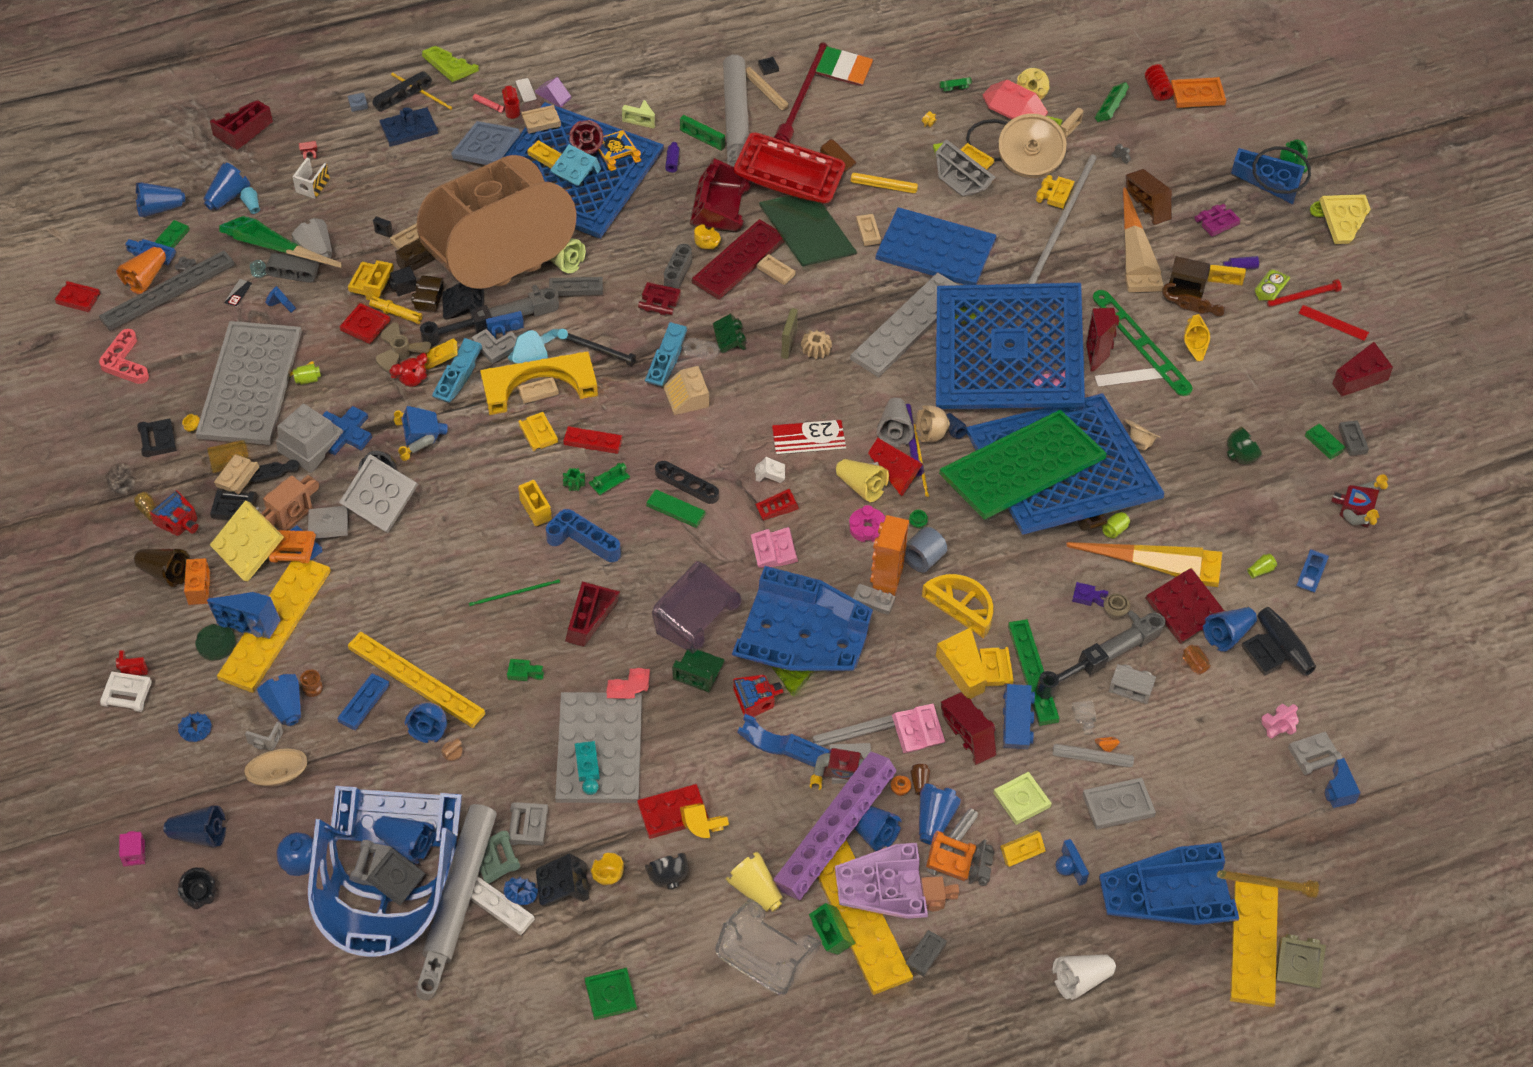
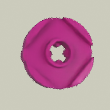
[849,505,885,542]

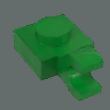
[507,659,544,681]

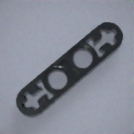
[372,71,432,111]
[655,461,719,504]

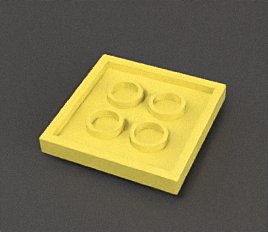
[210,500,284,582]

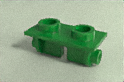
[588,463,630,496]

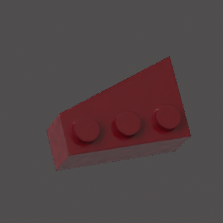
[210,100,273,150]
[1332,342,1393,397]
[565,581,620,647]
[941,692,996,765]

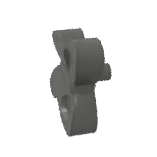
[1112,144,1131,164]

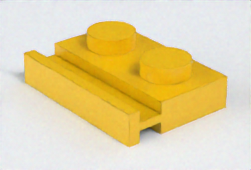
[518,412,558,452]
[979,647,1014,686]

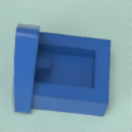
[265,286,296,312]

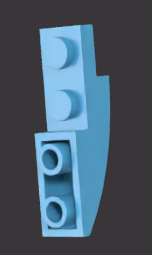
[645,322,687,387]
[432,338,482,403]

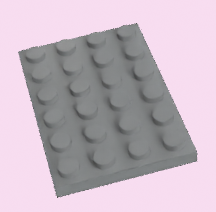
[555,692,642,803]

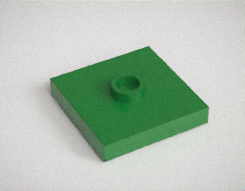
[584,967,637,1020]

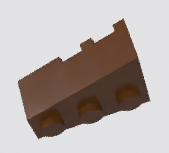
[1126,169,1172,225]

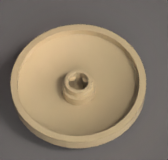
[998,114,1067,178]

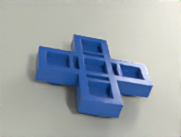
[322,406,372,455]

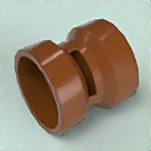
[300,669,323,697]

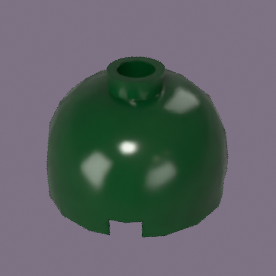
[1226,426,1262,464]

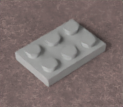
[1083,778,1156,830]

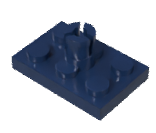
[379,107,438,147]

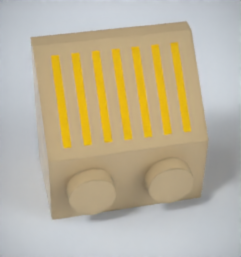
[664,366,709,415]

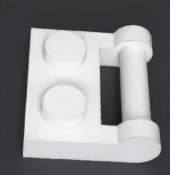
[100,672,152,712]

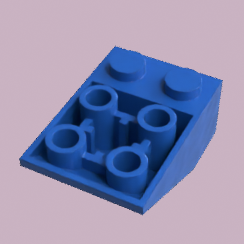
[207,592,281,639]

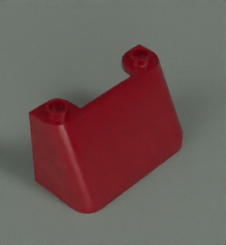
[690,158,751,231]

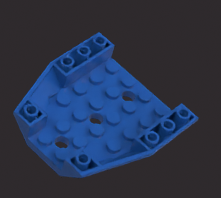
[732,566,873,671]

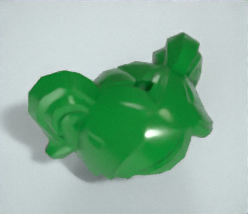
[1280,139,1308,174]

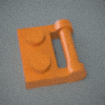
[269,530,316,563]
[926,830,976,881]

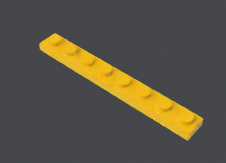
[348,631,485,728]

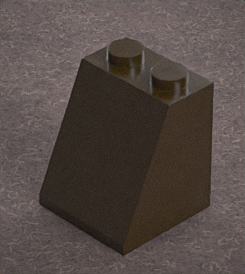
[1168,256,1210,298]

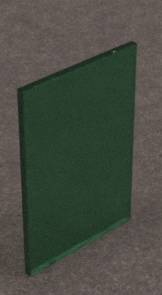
[759,195,857,267]

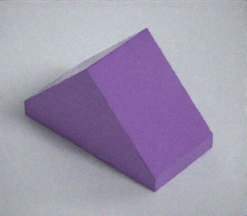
[535,77,571,108]

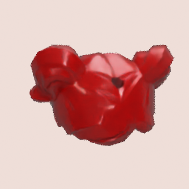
[389,352,428,387]

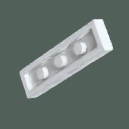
[470,876,535,935]

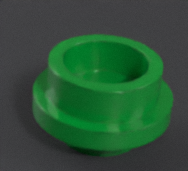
[909,509,928,528]

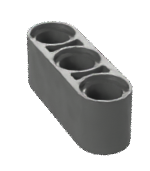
[664,244,692,289]
[265,253,320,283]

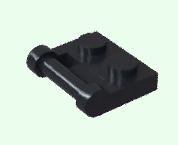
[137,418,177,457]
[210,489,257,520]

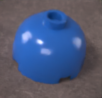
[404,702,447,743]
[276,832,313,876]

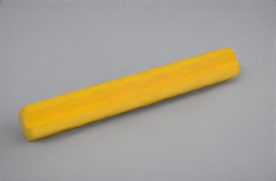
[851,172,918,193]

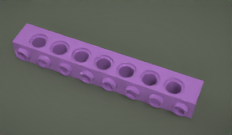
[773,751,896,900]

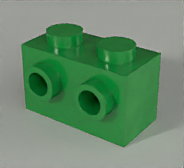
[809,903,855,955]

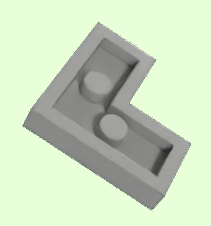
[471,329,517,364]

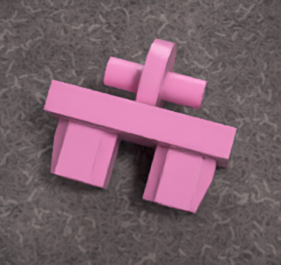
[1261,704,1299,739]

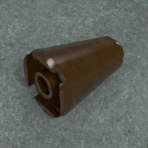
[134,549,190,588]

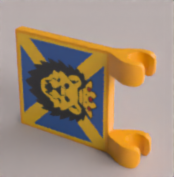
[598,130,641,171]

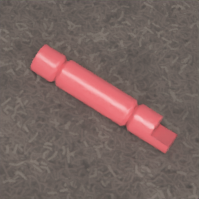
[473,94,505,113]

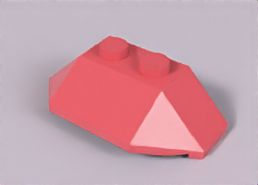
[982,80,1048,119]

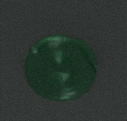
[195,624,236,661]

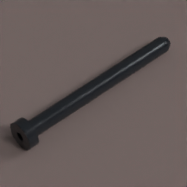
[565,333,636,367]

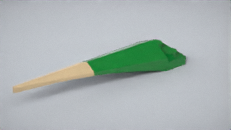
[219,216,341,268]

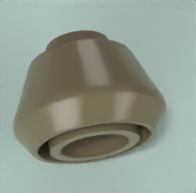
[1103,593,1130,619]

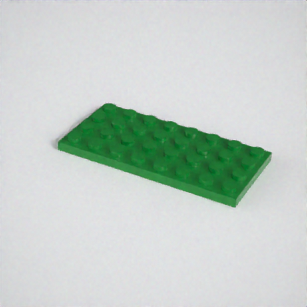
[939,410,1107,520]

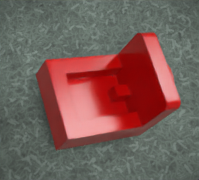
[116,650,147,676]

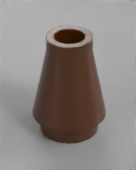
[910,764,931,796]

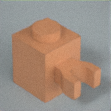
[921,876,959,912]

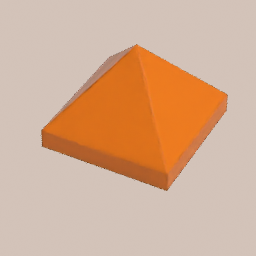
[1095,736,1120,752]

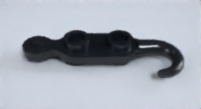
[249,459,299,482]

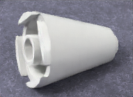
[1053,955,1116,1000]

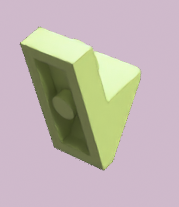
[622,100,655,129]

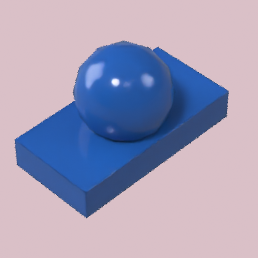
[1055,839,1089,886]

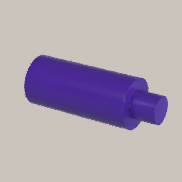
[665,142,680,173]
[1223,256,1259,270]

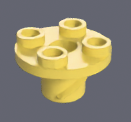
[1017,68,1049,100]

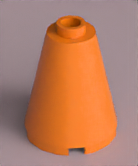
[116,247,166,294]

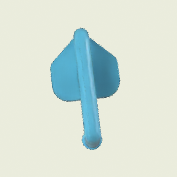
[508,329,568,364]

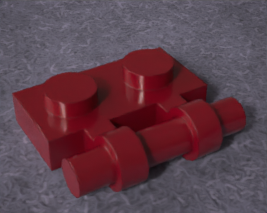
[638,282,681,316]

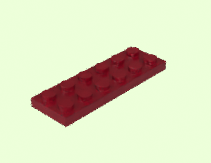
[692,219,786,300]

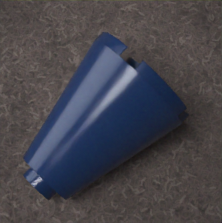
[163,805,226,848]

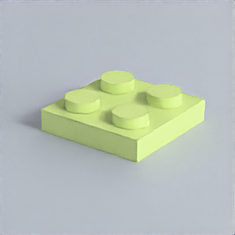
[993,772,1052,825]

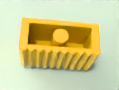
[518,480,552,526]

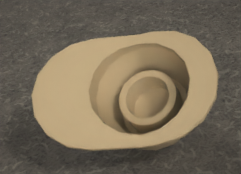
[1125,419,1161,450]

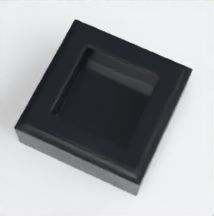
[758,57,779,75]
[373,216,393,238]

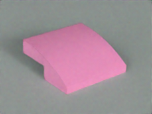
[751,527,798,568]
[892,704,945,754]

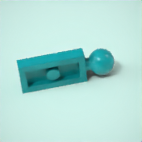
[574,741,600,795]

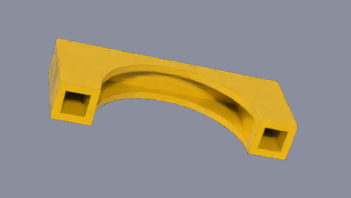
[480,351,598,415]

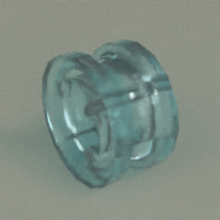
[250,260,266,278]

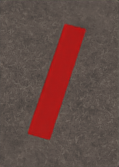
[1299,305,1369,341]

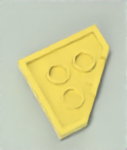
[1319,195,1371,244]

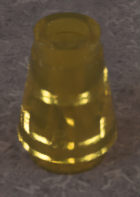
[134,492,156,521]

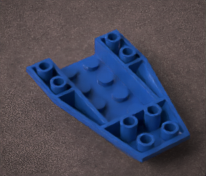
[1099,842,1239,925]

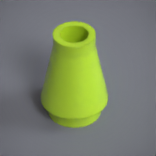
[1247,553,1277,579]

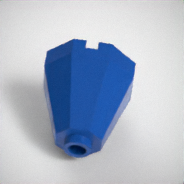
[257,674,301,726]

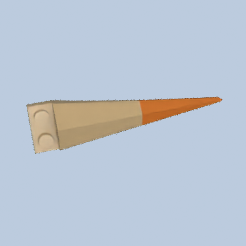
[1123,187,1164,292]

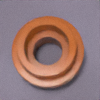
[891,775,911,796]

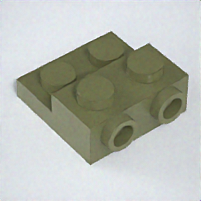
[1276,934,1326,989]

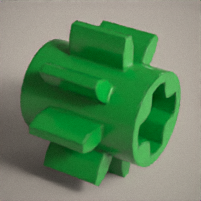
[563,468,585,491]

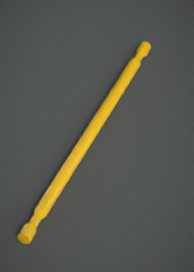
[391,72,452,110]
[914,424,929,497]

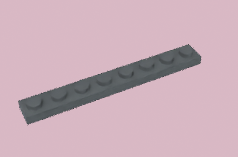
[99,251,234,331]

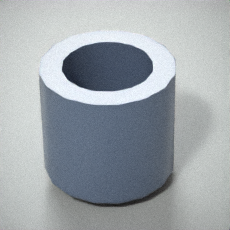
[905,527,947,573]

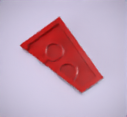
[868,438,923,496]

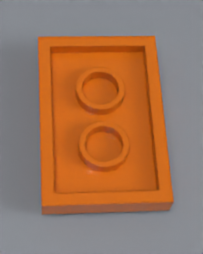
[1171,77,1226,108]

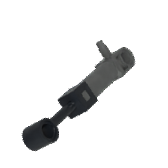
[420,285,559,347]
[1035,610,1165,699]

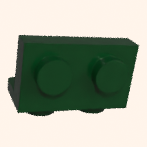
[713,313,746,353]

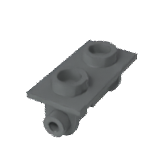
[968,839,994,886]

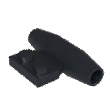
[1242,607,1316,676]

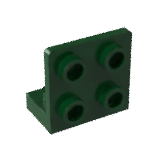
[672,647,725,692]

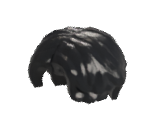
[177,867,216,909]

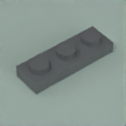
[549,277,603,296]

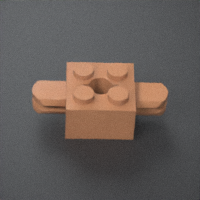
[261,475,319,531]

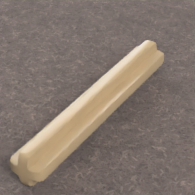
[746,67,788,111]

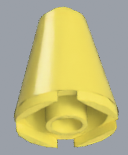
[836,459,889,502]
[726,852,783,912]

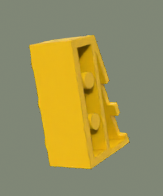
[936,627,987,699]

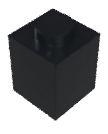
[389,266,417,297]

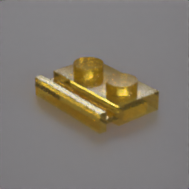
[207,440,249,473]

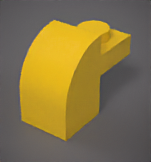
[680,803,729,838]

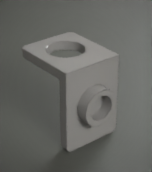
[245,722,283,751]

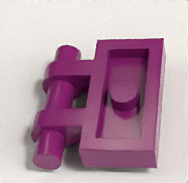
[1194,204,1241,237]

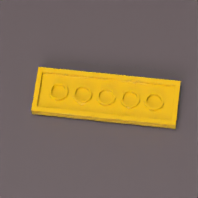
[1230,881,1278,1007]

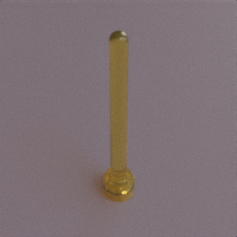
[1217,870,1319,898]

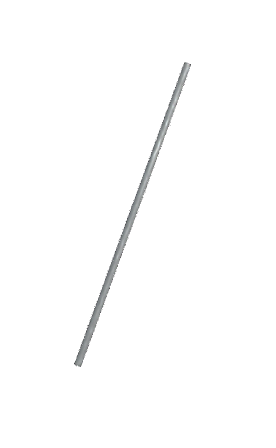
[985,155,1096,373]

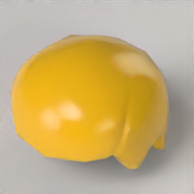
[694,225,721,249]
[591,852,624,886]

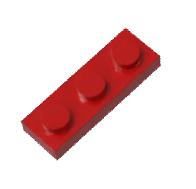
[563,426,622,454]

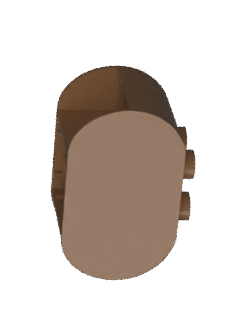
[417,155,576,289]

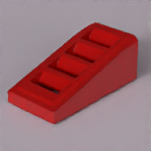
[755,488,799,521]

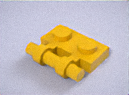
[1036,175,1075,209]

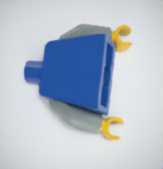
[393,406,448,461]

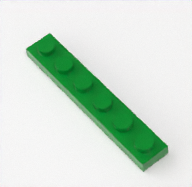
[1008,619,1060,726]

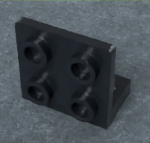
[442,283,484,320]

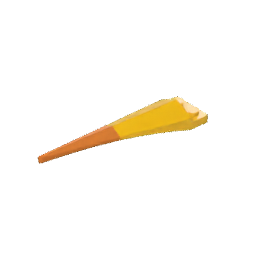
[1066,542,1222,587]

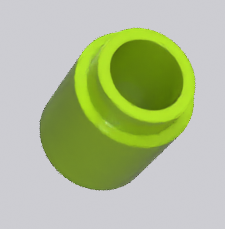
[293,364,321,385]
[1102,512,1130,539]

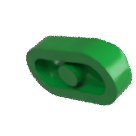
[939,77,972,91]

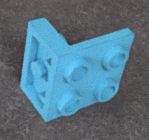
[551,144,601,186]

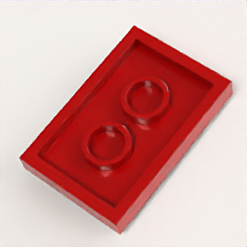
[637,784,709,839]

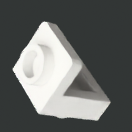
[755,457,785,483]

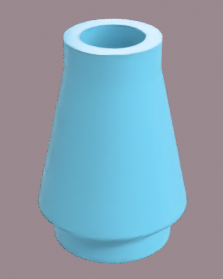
[240,187,260,214]

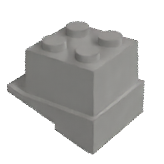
[276,403,343,473]

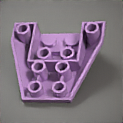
[835,843,928,919]

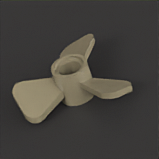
[376,322,431,373]

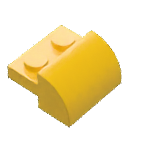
[348,260,394,300]

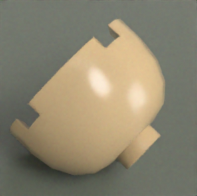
[915,405,950,442]

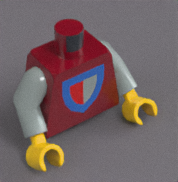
[1331,474,1388,528]
[810,748,864,790]

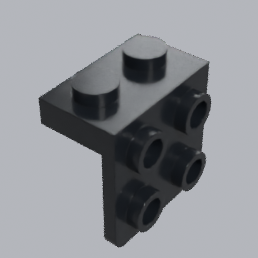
[536,853,589,906]

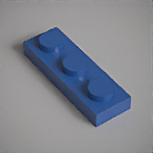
[337,673,390,731]

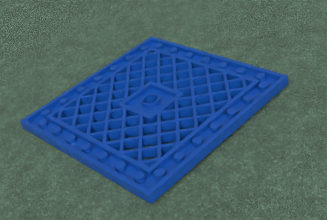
[502,102,664,239]
[936,283,1085,409]
[966,393,1164,535]

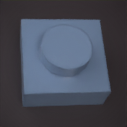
[348,93,368,112]

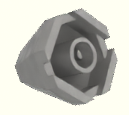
[292,218,332,263]

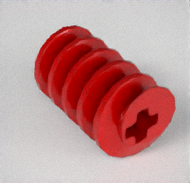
[1144,64,1174,101]

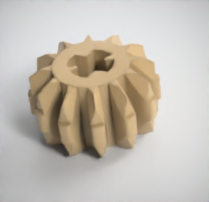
[801,330,832,360]

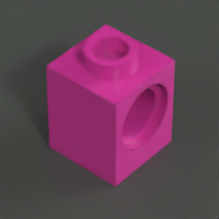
[119,831,145,867]

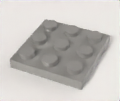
[339,454,419,533]

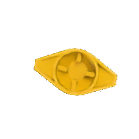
[1183,314,1210,361]

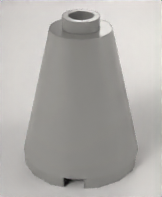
[876,398,914,447]

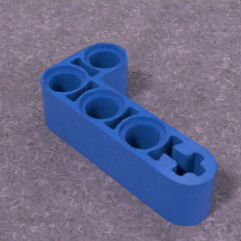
[546,509,621,562]

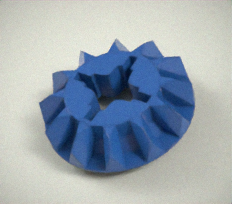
[178,711,211,742]
[503,876,538,905]

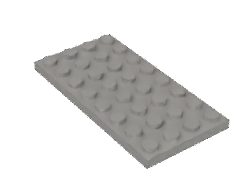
[196,321,302,445]

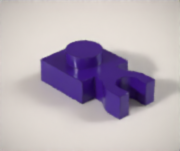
[1072,582,1109,607]

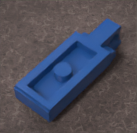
[125,239,176,266]

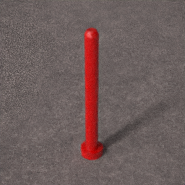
[1267,279,1342,307]

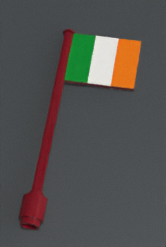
[774,42,873,143]

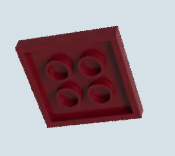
[1145,568,1225,644]

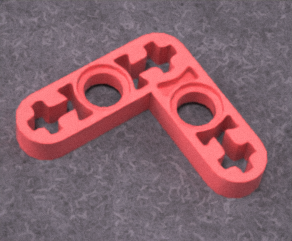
[99,329,149,384]

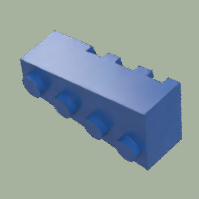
[1231,148,1305,204]

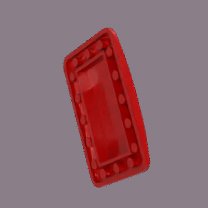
[734,132,845,203]

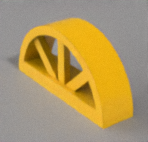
[922,574,993,639]

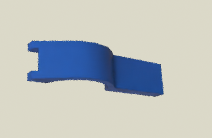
[737,714,829,767]

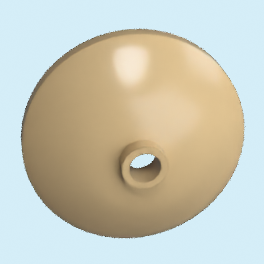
[245,749,308,787]

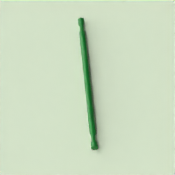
[468,579,560,607]

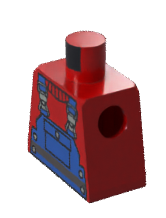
[150,490,199,536]
[733,675,783,717]

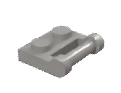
[1288,732,1342,775]
[509,803,548,845]
[349,840,391,886]

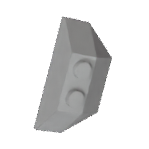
[935,139,995,197]

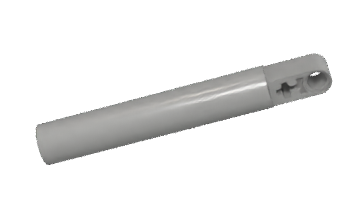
[723,55,749,167]
[416,804,497,1000]

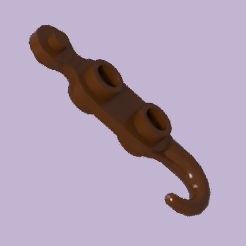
[1162,283,1225,316]

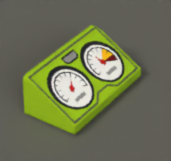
[1255,269,1290,300]

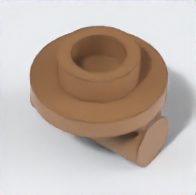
[441,738,463,761]

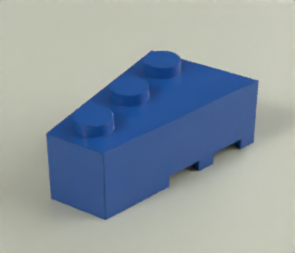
[1003,684,1035,749]

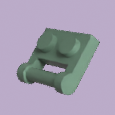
[480,831,520,884]

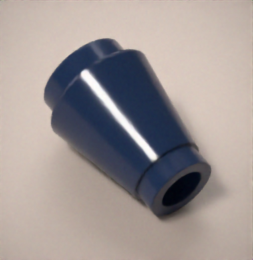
[946,413,967,439]

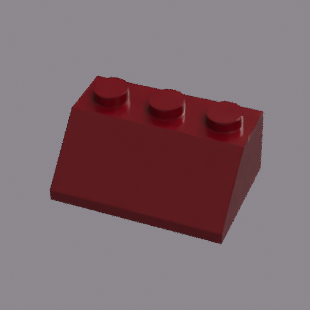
[1086,308,1119,371]

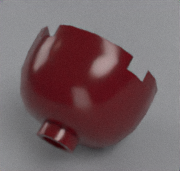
[569,120,603,155]

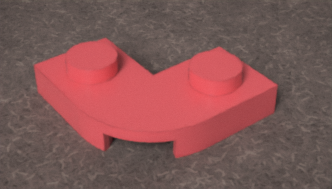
[607,668,650,699]

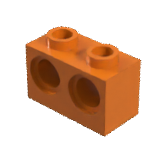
[184,558,210,605]

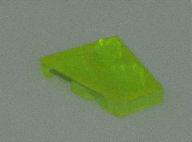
[770,665,815,696]

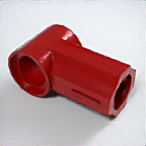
[502,86,520,119]

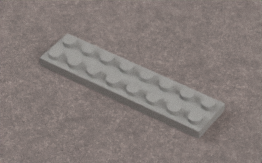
[850,273,957,377]

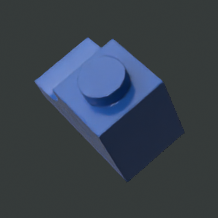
[1296,549,1329,592]
[1325,758,1360,808]

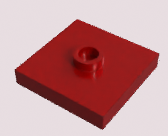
[339,303,390,344]

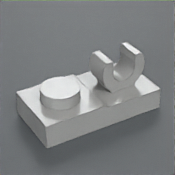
[853,584,896,615]

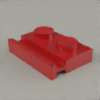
[55,281,100,312]

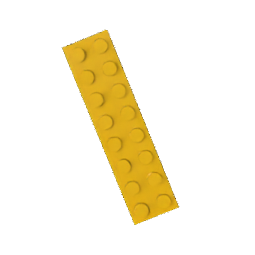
[217,560,331,693]
[817,840,913,995]

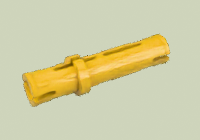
[369,296,423,324]

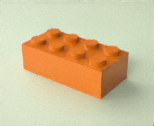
[870,515,909,596]

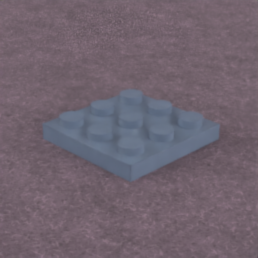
[451,121,520,165]

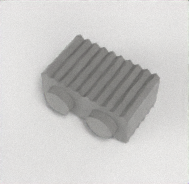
[1109,664,1156,704]

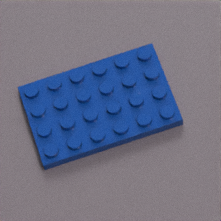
[875,207,996,285]

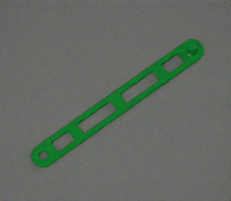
[1093,290,1193,396]

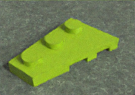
[422,46,479,82]

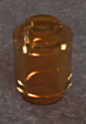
[1182,645,1211,675]

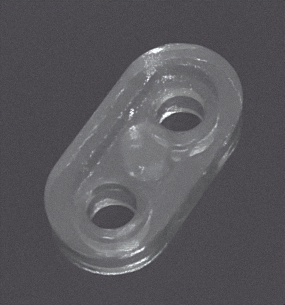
[683,338,720,360]

